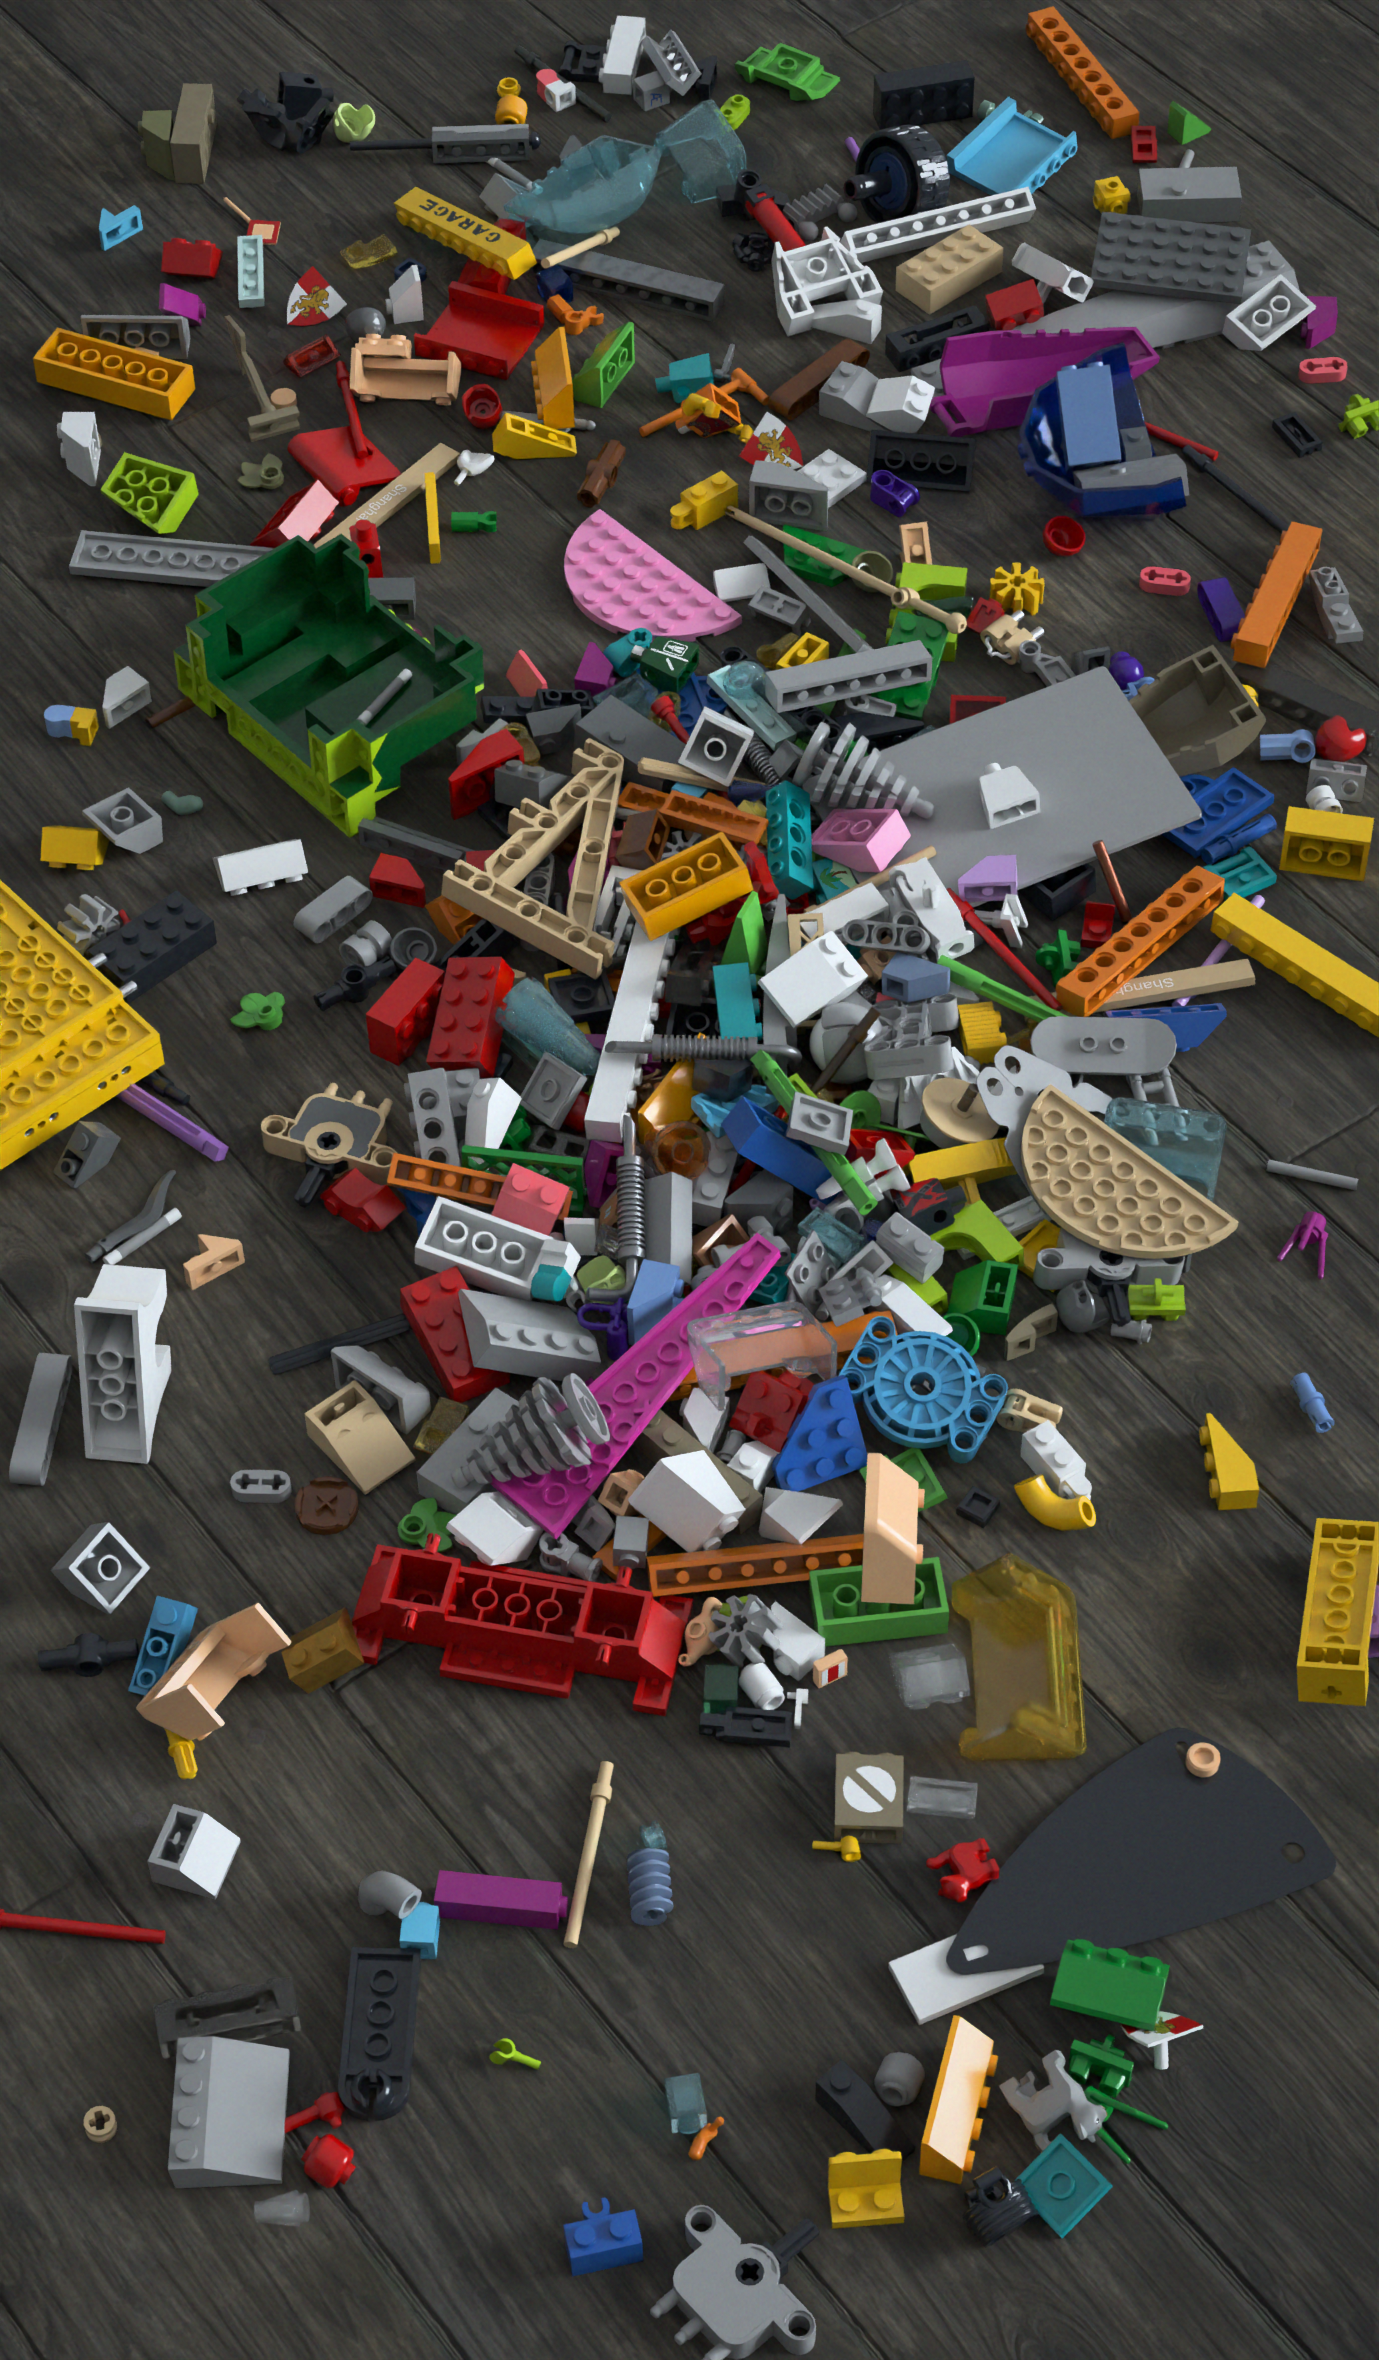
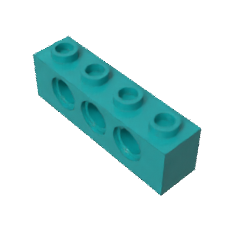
[766,780,813,900]

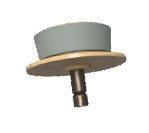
[920,1078,1000,1149]

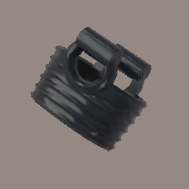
[962,2166,1038,2248]

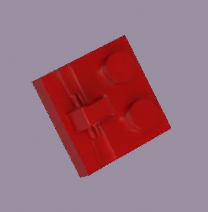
[729,1368,808,1453]

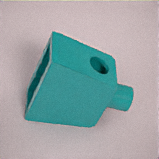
[655,353,714,403]

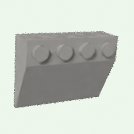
[458,1289,601,1382]
[168,2036,290,2188]

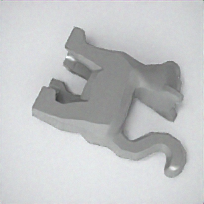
[999,2050,1107,2152]

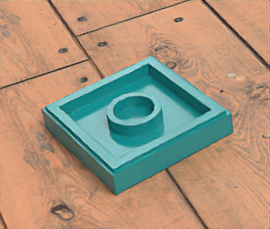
[1014,2133,1113,2239]

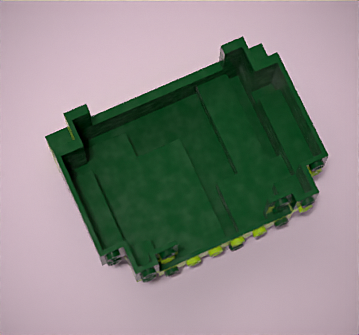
[174,534,484,838]

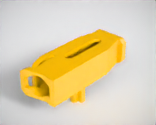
[901,1137,1017,1206]

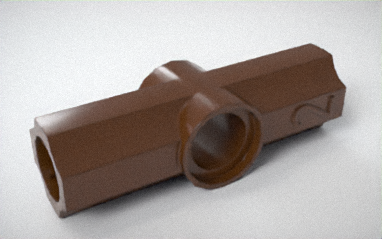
[577,439,626,508]

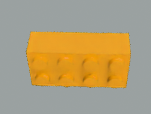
[619,832,754,941]

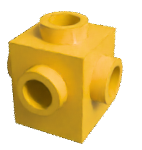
[1093,176,1131,214]

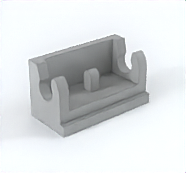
[748,585,811,636]

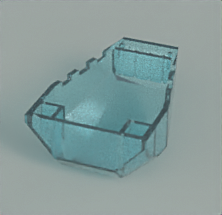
[503,135,661,234]

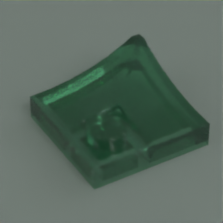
[917,596,974,618]

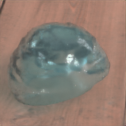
[723,661,766,700]

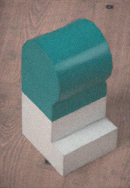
[531,1239,581,1301]

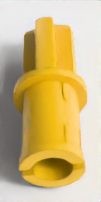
[164,1728,198,1780]

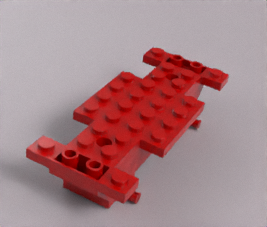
[352,1533,693,1716]

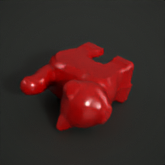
[926,1838,1000,1903]

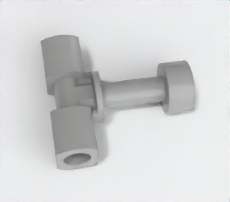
[711,1216,791,1268]

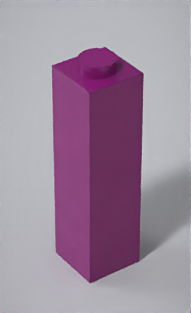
[434,1870,568,1930]

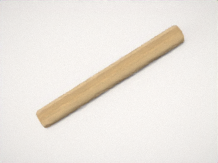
[637,757,767,799]

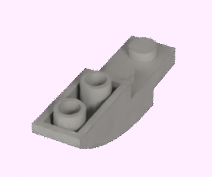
[1309,567,1363,644]

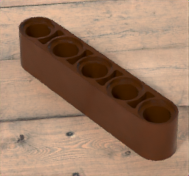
[768,338,870,420]

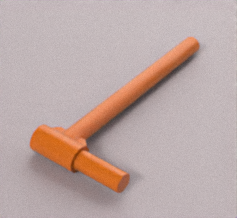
[639,368,770,437]

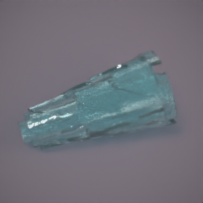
[495,977,601,1076]

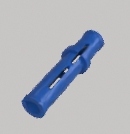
[1201,814,1277,865]

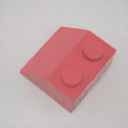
[491,1163,570,1236]

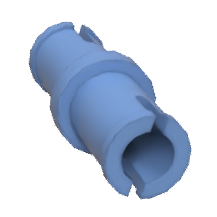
[1290,1373,1334,1433]

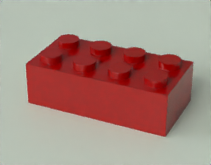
[426,957,515,1078]
[400,1266,510,1406]

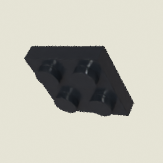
[548,969,615,1026]

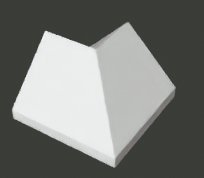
[759,1487,843,1545]

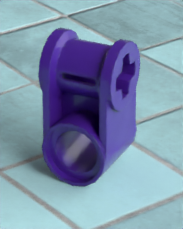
[870,470,920,517]

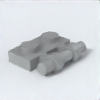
[818,1267,882,1327]

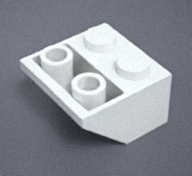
[446,1491,543,1566]

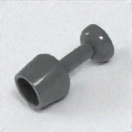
[835,1189,896,1237]

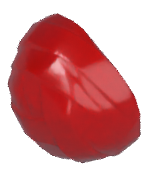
[1042,516,1086,557]

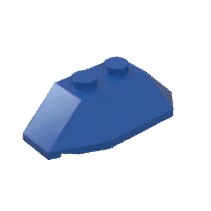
[1105,1003,1227,1052]

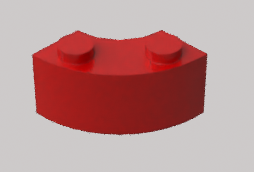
[320,1167,406,1232]

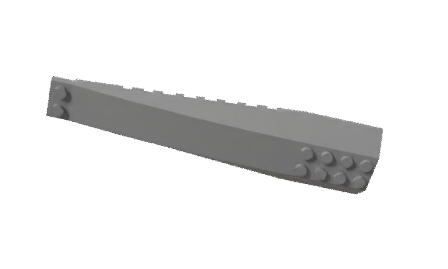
[911,241,1300,398]

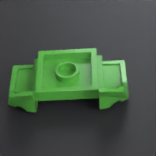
[735,43,840,101]

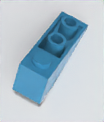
[128,1596,198,1696]

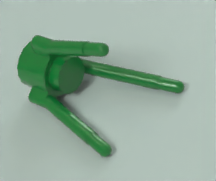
[1084,2086,1168,2164]

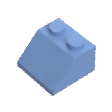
[627,1259,685,1346]

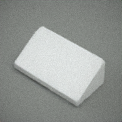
[713,563,771,602]

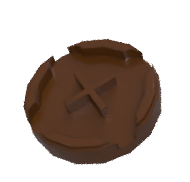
[294,1476,359,1535]

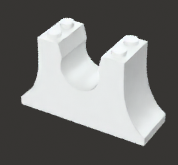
[74,1264,171,1464]

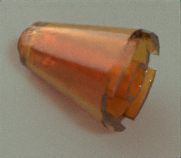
[644,1121,711,1180]

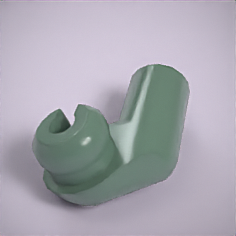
[161,790,203,815]

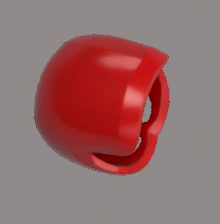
[462,384,503,429]
[1315,715,1367,762]

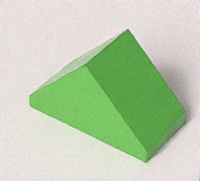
[1167,101,1211,145]

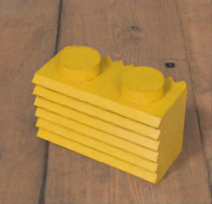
[957,1001,1007,1065]

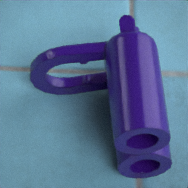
[577,1298,629,1361]

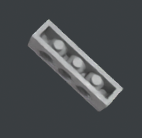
[404,1068,462,1167]

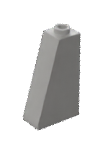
[644,1172,692,1286]

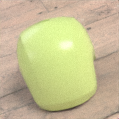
[333,103,375,143]
[577,1255,626,1305]

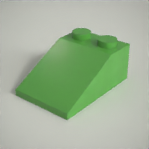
[713,891,768,993]

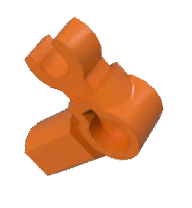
[547,294,604,335]

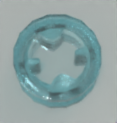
[639,1820,667,1850]

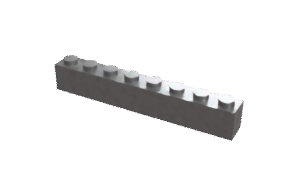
[529,239,724,322]

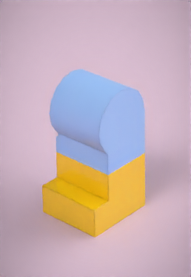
[44,705,99,746]

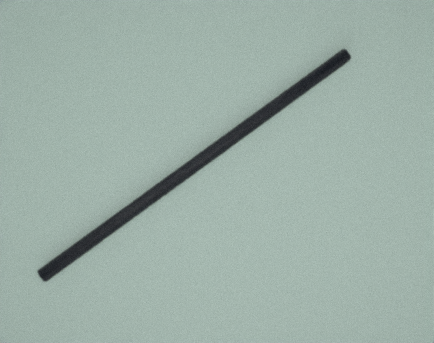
[268,1211,724,1375]

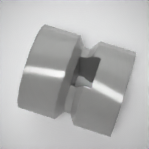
[339,920,392,967]

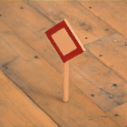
[223,197,281,245]

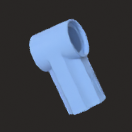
[1260,729,1315,763]

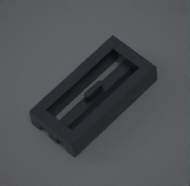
[1272,412,1323,458]

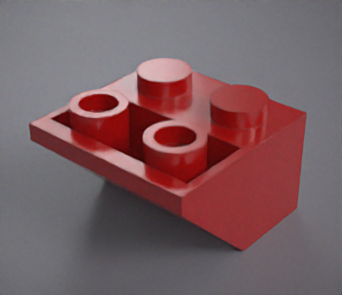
[161,238,223,278]

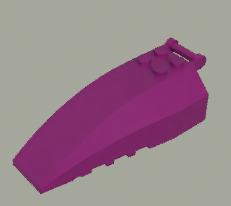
[929,327,1160,438]

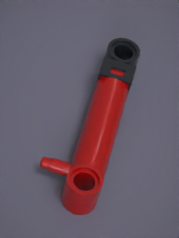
[734,169,806,252]

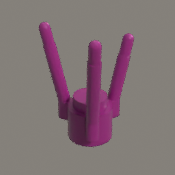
[1277,1211,1328,1279]

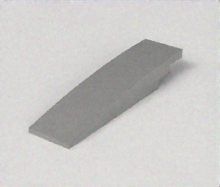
[763,894,797,1094]

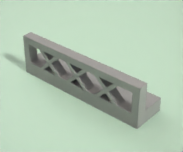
[641,29,701,96]

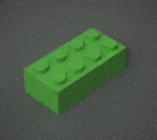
[809,1557,949,1647]

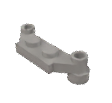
[1019,640,1076,687]

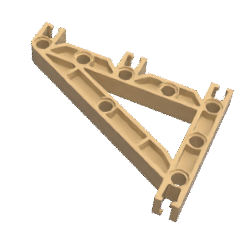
[442,738,624,979]

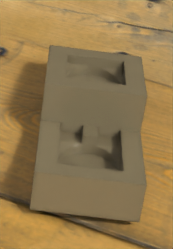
[1004,1304,1058,1361]

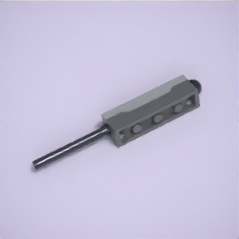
[350,124,541,163]

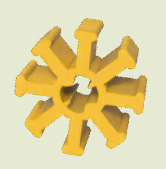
[989,563,1044,616]

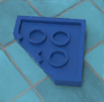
[771,1375,867,1492]

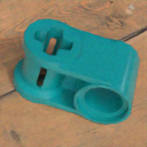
[603,628,652,677]

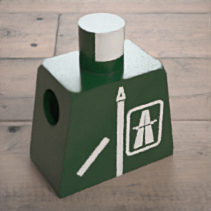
[630,636,699,697]

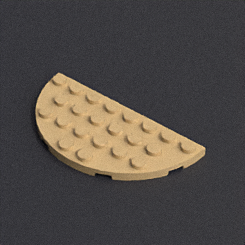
[1021,1084,1239,1259]

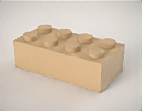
[896,224,1003,315]

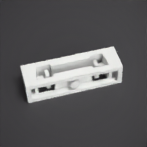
[594,865,642,958]

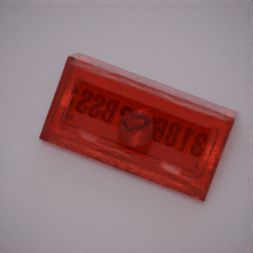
[283,334,341,378]

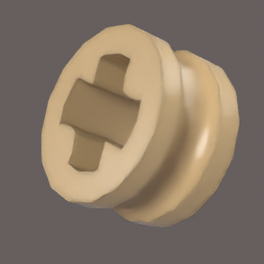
[84,2106,117,2143]

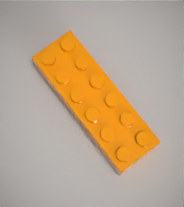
[33,327,195,420]

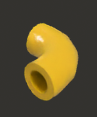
[1013,1474,1096,1531]

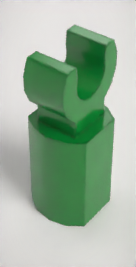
[451,511,497,532]

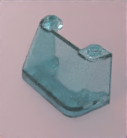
[654,99,746,204]

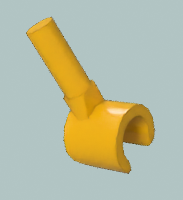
[812,1836,861,1862]

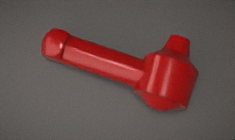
[285,2092,345,2134]

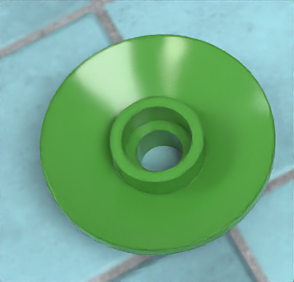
[840,1090,881,1130]

